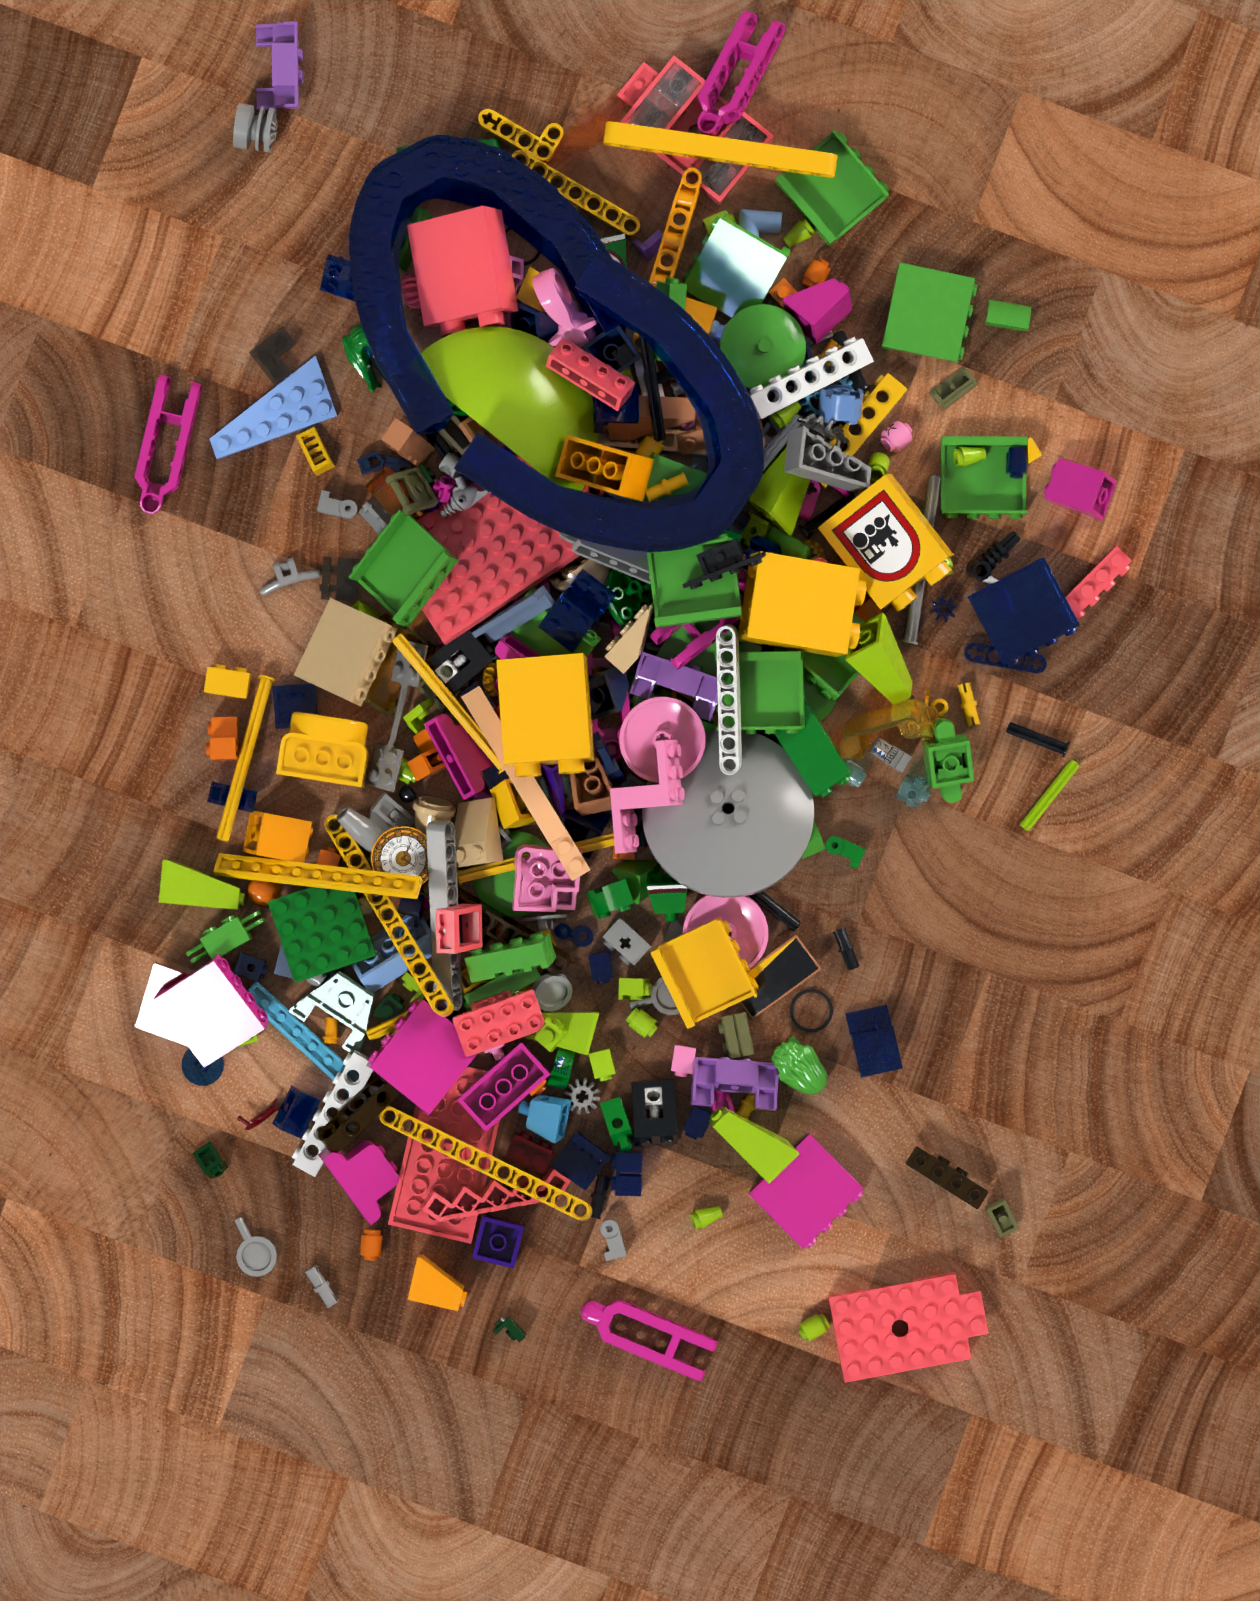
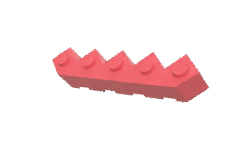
[420,1167,571,1222]

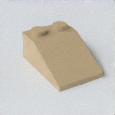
[454,797,503,868]

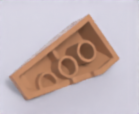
[607,395,696,441]

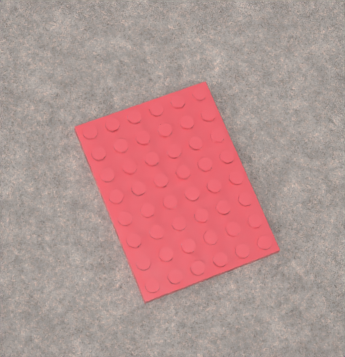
[417,454,580,645]

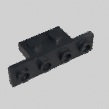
[682,539,766,590]

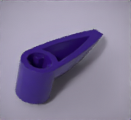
[541,764,565,815]

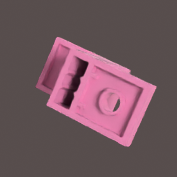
[610,740,685,854]

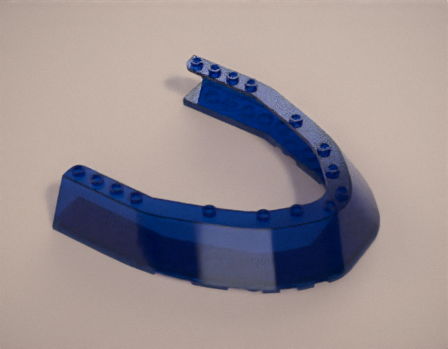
[349,135,643,434]
[454,250,764,552]

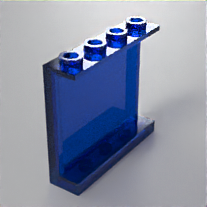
[967,557,1080,667]

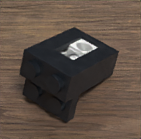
[425,626,497,696]
[631,1080,678,1148]

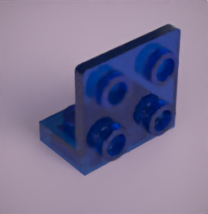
[593,384,639,433]
[552,1131,611,1190]

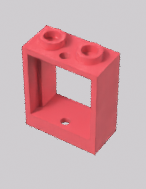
[436,904,483,954]

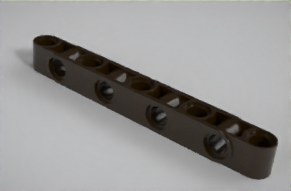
[419,879,571,974]
[318,1009,463,1153]

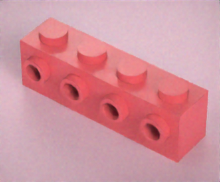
[546,338,635,411]
[1054,546,1132,623]

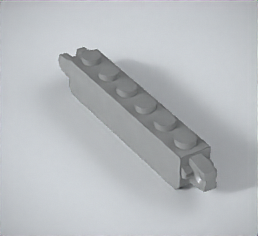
[559,521,651,584]

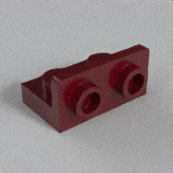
[505,1131,554,1174]

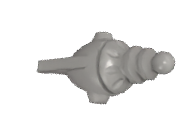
[440,475,489,517]

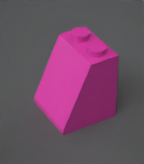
[783,278,852,344]
[1044,458,1117,521]

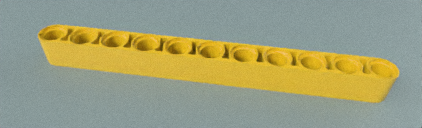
[603,121,838,178]
[324,815,454,1017]
[379,1107,592,1221]

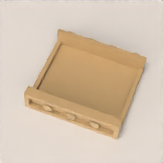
[294,598,398,707]

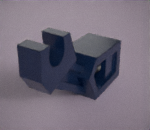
[357,452,412,476]
[593,732,627,787]

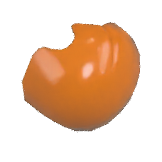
[247,880,281,907]

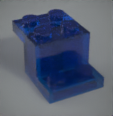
[538,569,617,653]
[845,1004,903,1078]

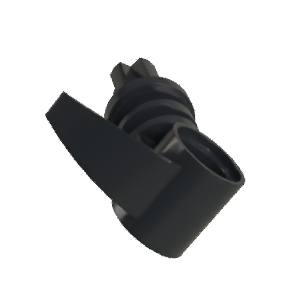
[966,531,1021,588]

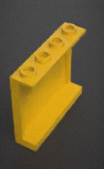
[650,916,759,1029]

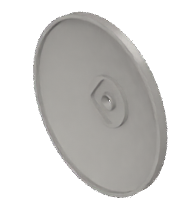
[642,729,814,898]

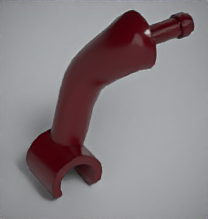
[237,1098,285,1130]

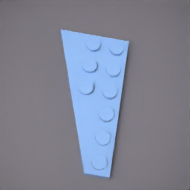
[210,356,338,460]

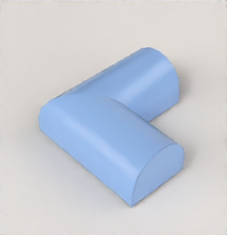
[738,209,782,237]

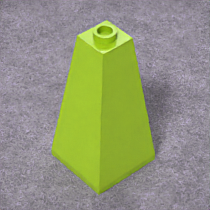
[744,447,810,536]
[845,612,913,705]
[159,860,245,910]
[524,1011,599,1055]
[708,1106,800,1184]

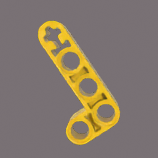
[478,109,564,164]

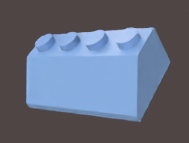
[351,915,432,993]

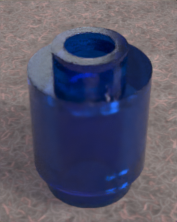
[1006,447,1028,479]

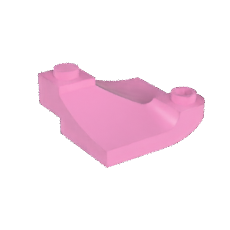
[512,844,583,912]

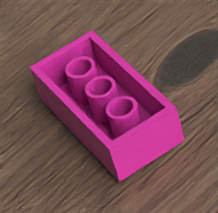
[457,1042,551,1132]

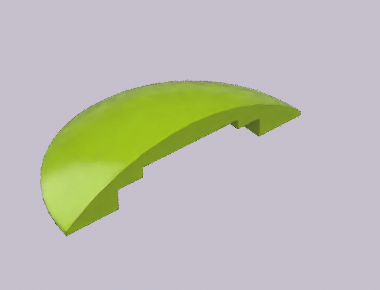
[407,326,598,502]

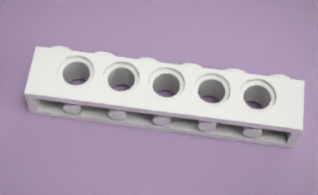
[745,336,874,419]
[292,1050,373,1177]

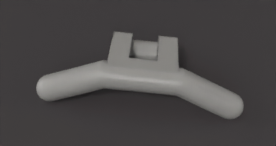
[260,557,321,596]

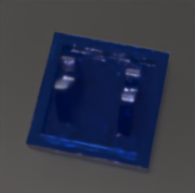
[320,254,369,303]
[273,683,318,729]

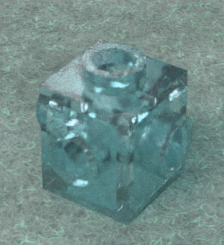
[896,774,932,808]

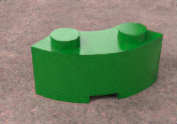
[585,878,634,919]

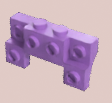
[256,21,303,111]
[629,652,725,722]
[691,1057,779,1111]

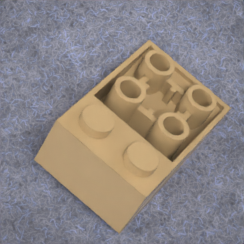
[604,602,654,674]

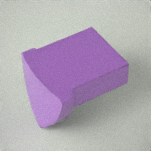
[631,229,663,261]

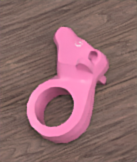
[532,268,597,348]

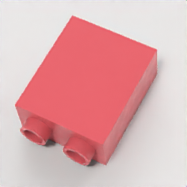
[407,206,519,338]

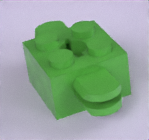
[922,718,974,803]
[186,910,266,964]

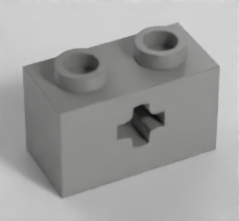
[602,918,651,965]

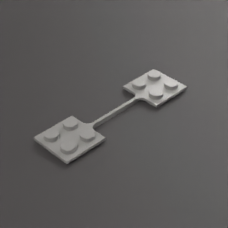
[367,641,428,792]

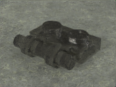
[319,557,360,602]

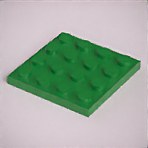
[268,887,377,983]

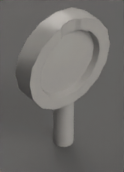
[532,972,573,1012]
[629,977,679,1015]
[234,1216,278,1277]

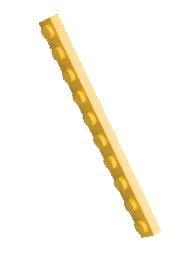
[213,853,423,899]

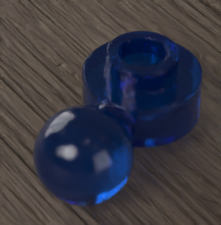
[554,923,593,947]

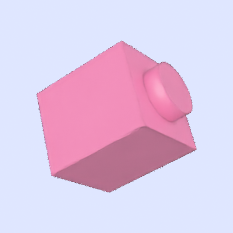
[671,1045,696,1077]

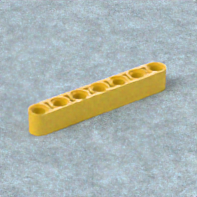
[510,150,640,238]

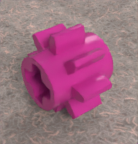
[432,476,458,503]

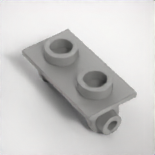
[358,498,391,534]

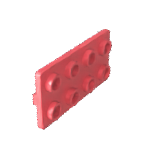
[452,989,545,1057]

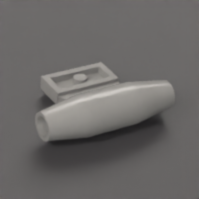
[336,793,415,854]

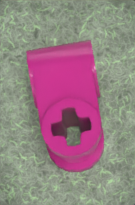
[798,480,821,522]

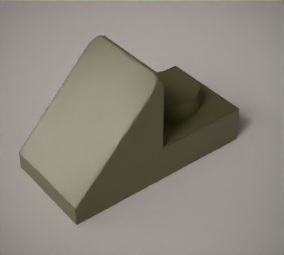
[985,1198,1019,1238]

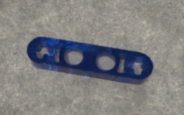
[964,643,1047,674]

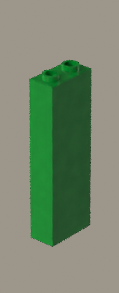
[775,697,853,798]

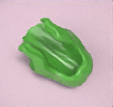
[770,1036,828,1095]

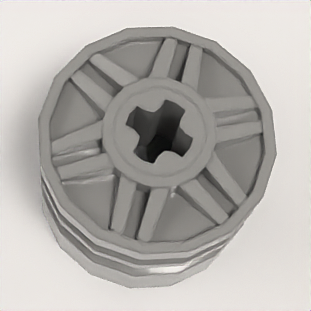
[233,103,278,153]

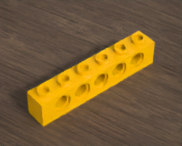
[818,373,908,489]

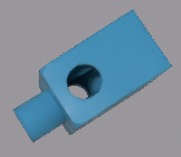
[519,1095,571,1143]

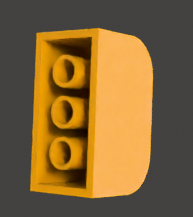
[555,434,655,501]

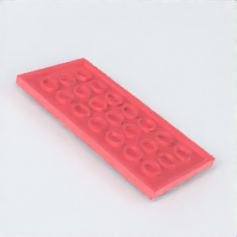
[388,1066,500,1244]

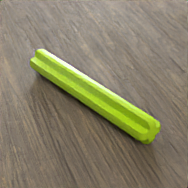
[1020,760,1080,831]

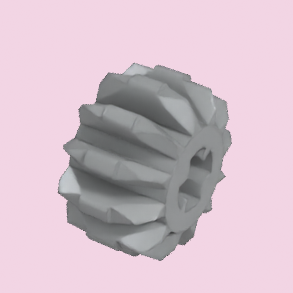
[564,1078,600,1114]

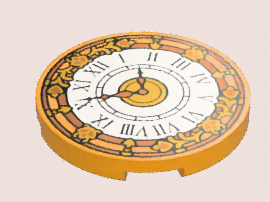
[371,826,428,884]

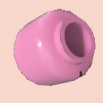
[880,421,913,453]

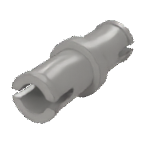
[305,1265,339,1308]

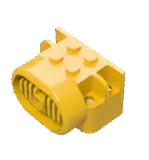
[276,712,368,788]

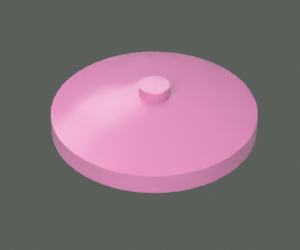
[619,697,706,783]
[683,895,768,968]

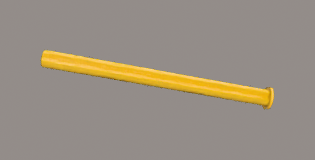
[392,633,504,774]
[217,675,275,841]
[457,833,615,885]

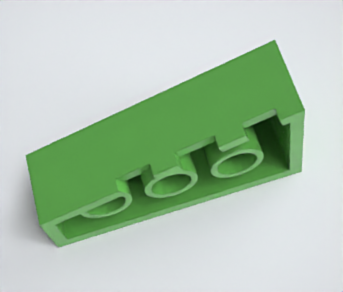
[464,932,556,983]

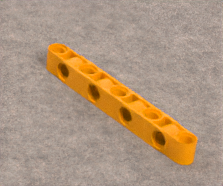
[632,168,702,354]

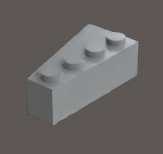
[784,426,872,493]

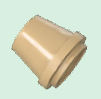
[413,796,456,835]

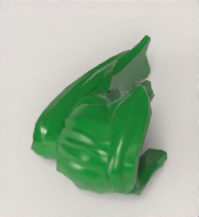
[342,321,386,393]

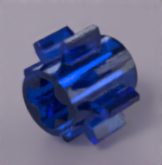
[930,596,957,623]

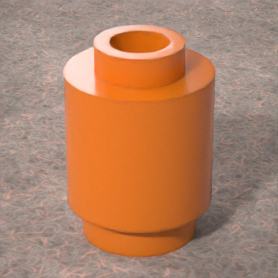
[802,257,831,288]
[360,1229,383,1261]

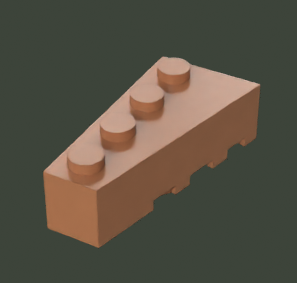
[381,418,436,467]
[570,744,614,816]

